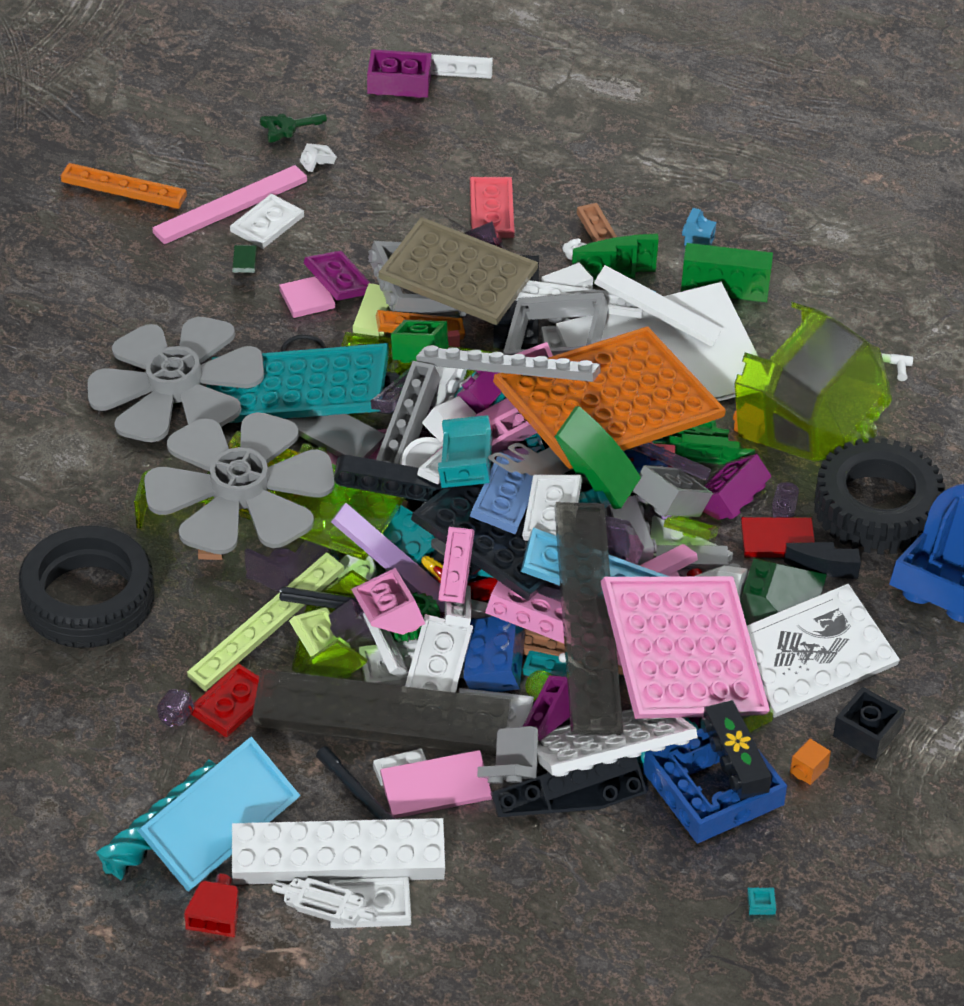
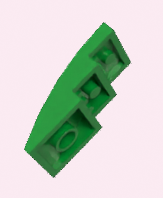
[572,234,659,284]
[554,406,641,509]

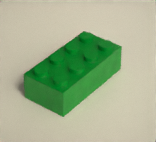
[681,243,773,302]

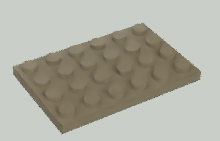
[379,217,538,325]

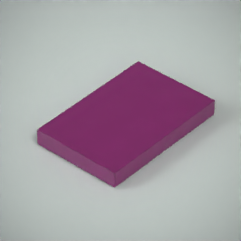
[303,251,370,301]

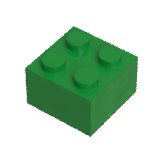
[391,320,449,363]

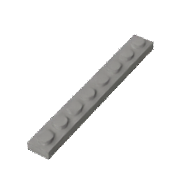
[416,346,601,382]

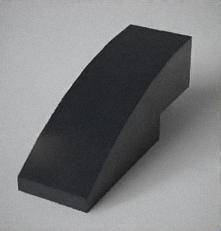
[784,542,861,579]

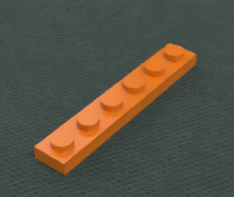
[61,163,187,209]

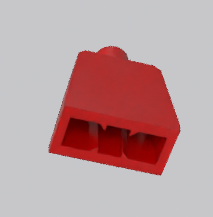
[184,874,239,938]

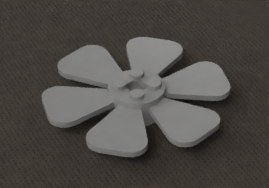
[88,317,264,442]
[144,412,335,555]

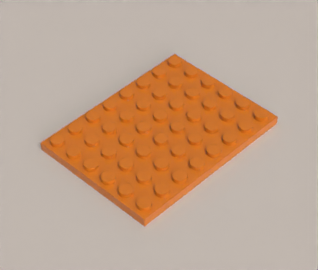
[493,326,726,469]

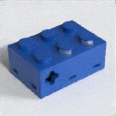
[463,616,525,692]

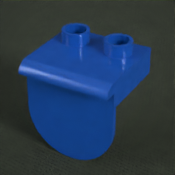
[889,483,964,623]

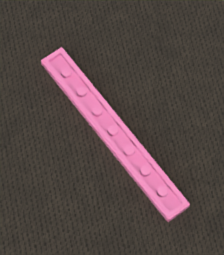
[153,165,307,245]

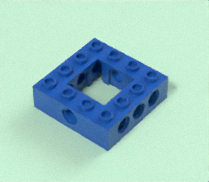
[643,728,787,844]

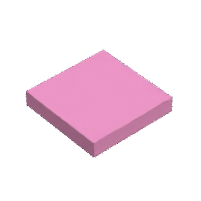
[280,276,335,318]

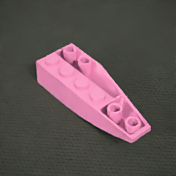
[427,398,537,461]

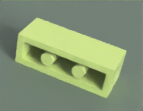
[353,283,391,345]

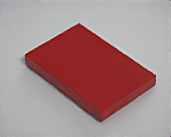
[741,517,815,558]
[189,663,276,738]

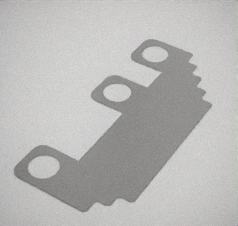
[488,443,573,476]

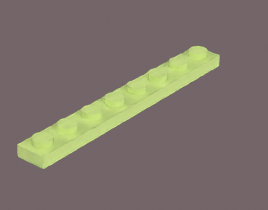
[187,552,344,691]

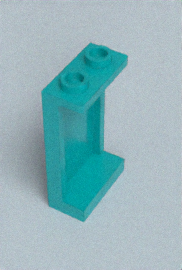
[438,415,492,488]

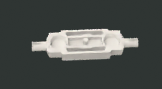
[272,878,378,926]

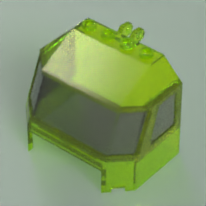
[734,302,892,462]

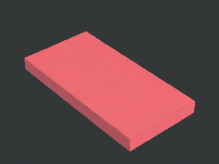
[470,177,514,238]

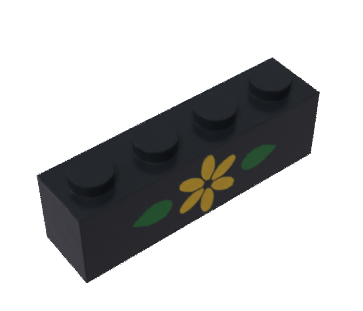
[701,700,772,800]

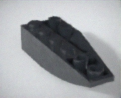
[490,756,647,817]

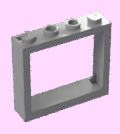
[368,241,466,317]
[503,293,609,356]

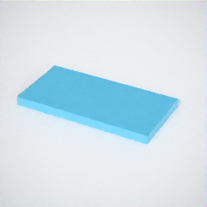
[137,737,300,891]

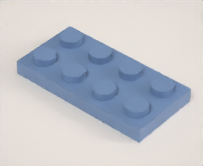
[470,452,533,534]

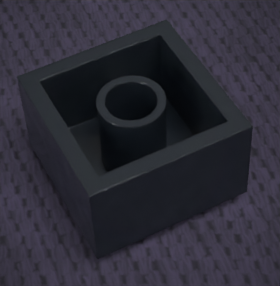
[833,686,906,760]

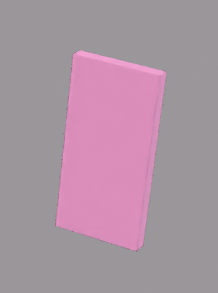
[380,750,492,818]

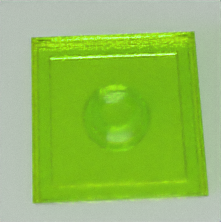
[663,516,719,540]

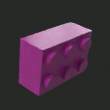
[367,49,432,98]

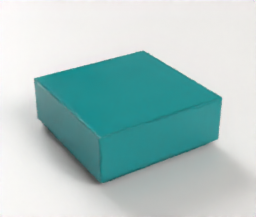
[747,888,776,915]

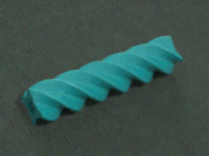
[96,759,217,880]

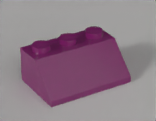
[703,454,771,520]

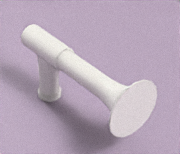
[851,342,913,381]

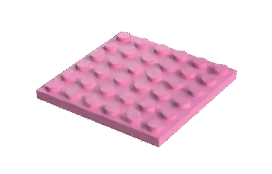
[600,576,770,719]

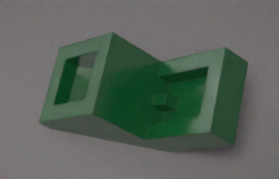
[233,244,257,273]

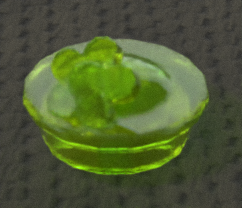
[526,671,552,700]

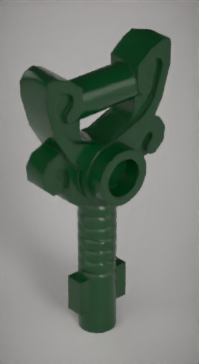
[260,113,327,143]

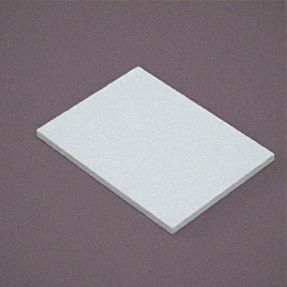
[556,282,772,401]

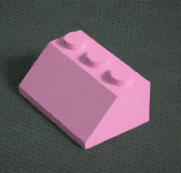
[351,568,425,635]

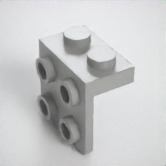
[477,726,538,784]

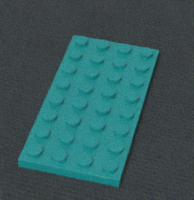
[206,343,389,423]

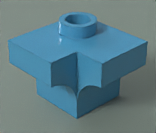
[682,208,716,245]

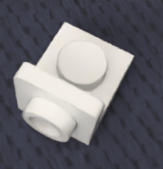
[300,144,337,172]

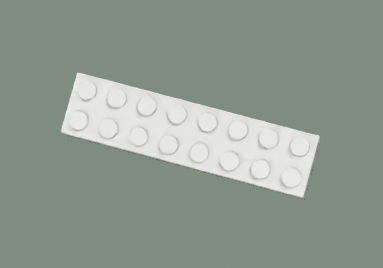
[232,818,445,885]

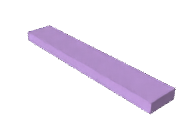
[331,503,445,615]

